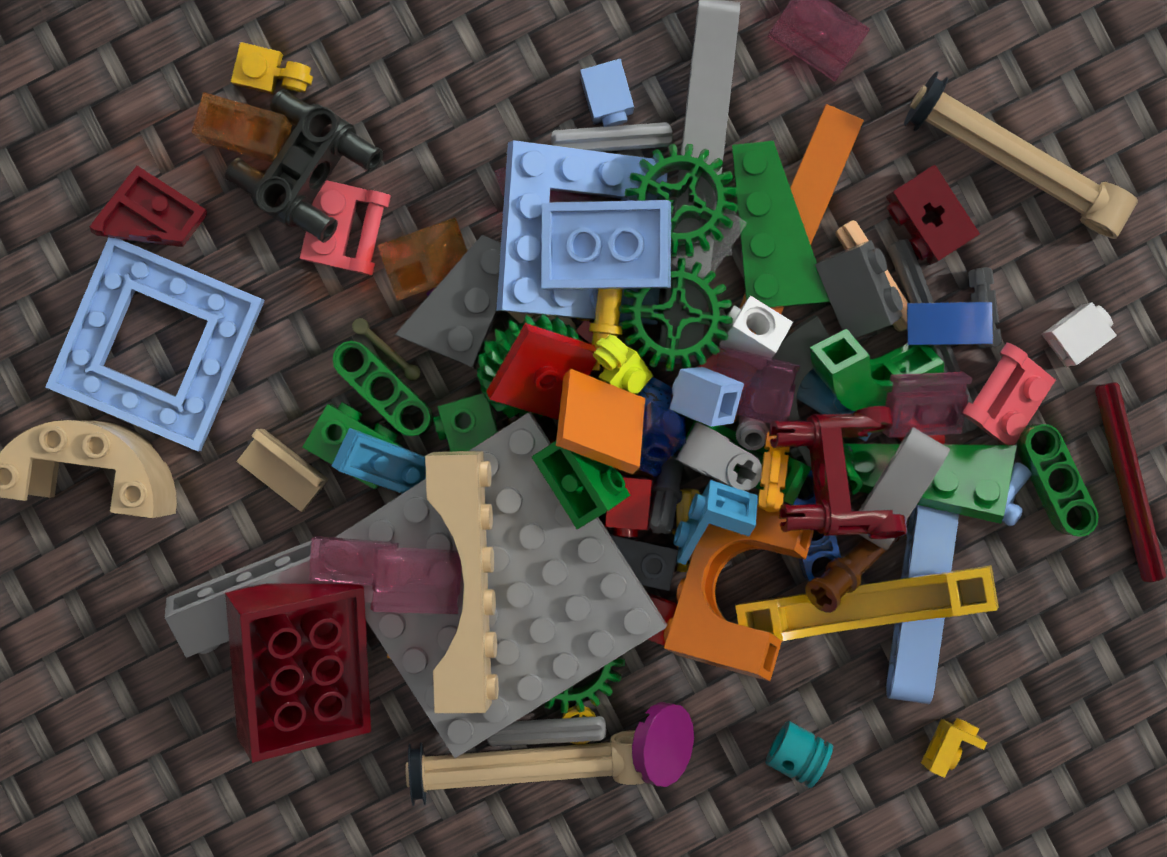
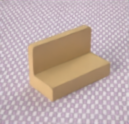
[236,429,329,512]

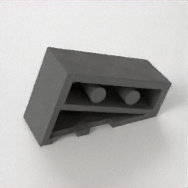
[395,235,501,369]

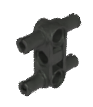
[225,89,383,243]

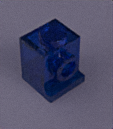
[639,402,686,477]

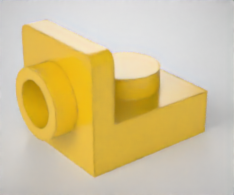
[921,718,987,778]

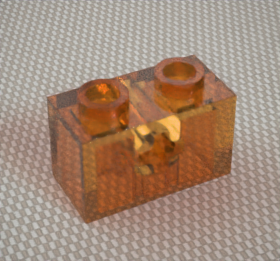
[192,92,292,162]

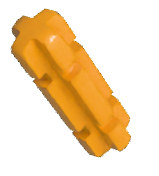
[757,432,790,512]

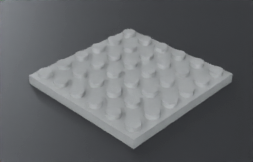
[319,412,667,758]

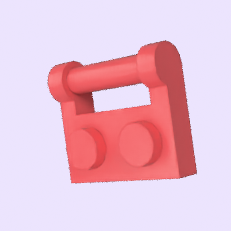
[300,180,391,276]
[962,343,1056,445]

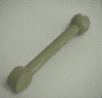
[352,318,421,381]

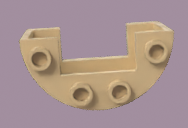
[0,420,177,518]

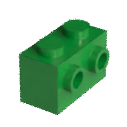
[433,393,499,452]
[302,401,403,489]
[531,441,631,530]

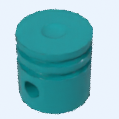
[765,720,833,788]

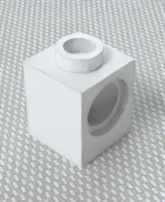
[719,296,793,371]
[1042,302,1117,367]

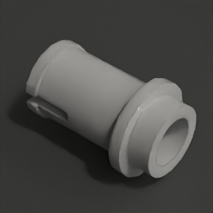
[736,402,769,450]

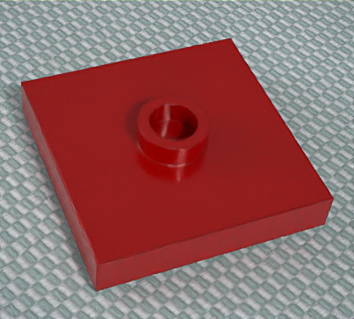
[486,323,597,420]

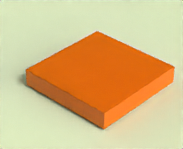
[556,369,645,474]

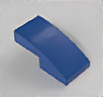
[907,302,993,345]

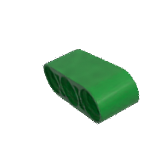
[333,341,433,436]
[1015,424,1099,537]

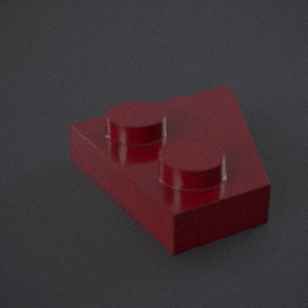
[89,165,207,247]

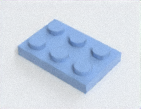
[541,200,671,289]

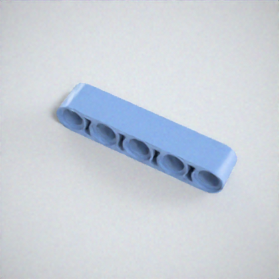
[886,505,959,704]

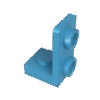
[673,480,758,565]

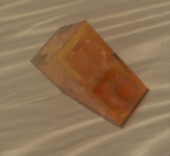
[378,217,467,301]

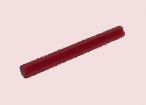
[1095,382,1166,582]

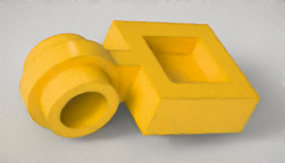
[231,42,313,95]

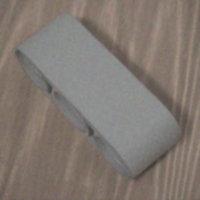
[859,427,950,550]

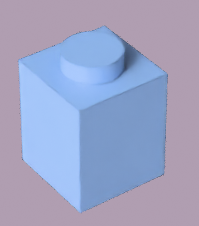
[580,59,634,127]
[670,367,744,427]

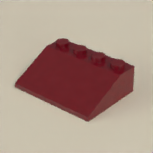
[225,583,371,763]

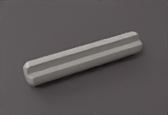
[551,122,673,152]
[487,716,606,746]

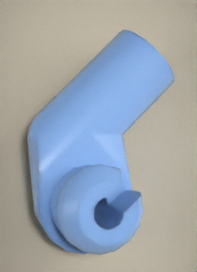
[1002,462,1032,526]

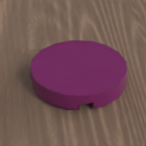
[632,702,694,787]

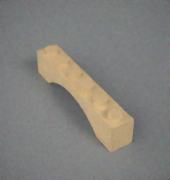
[425,451,499,713]

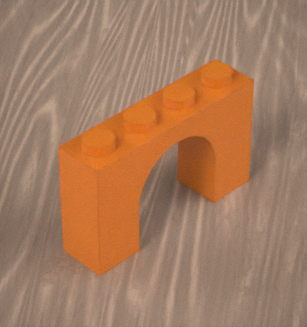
[664,502,814,681]

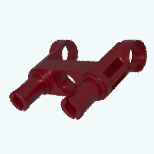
[769,406,907,539]

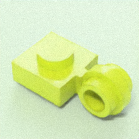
[593,334,653,395]

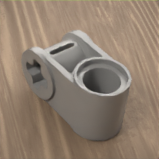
[676,422,762,491]

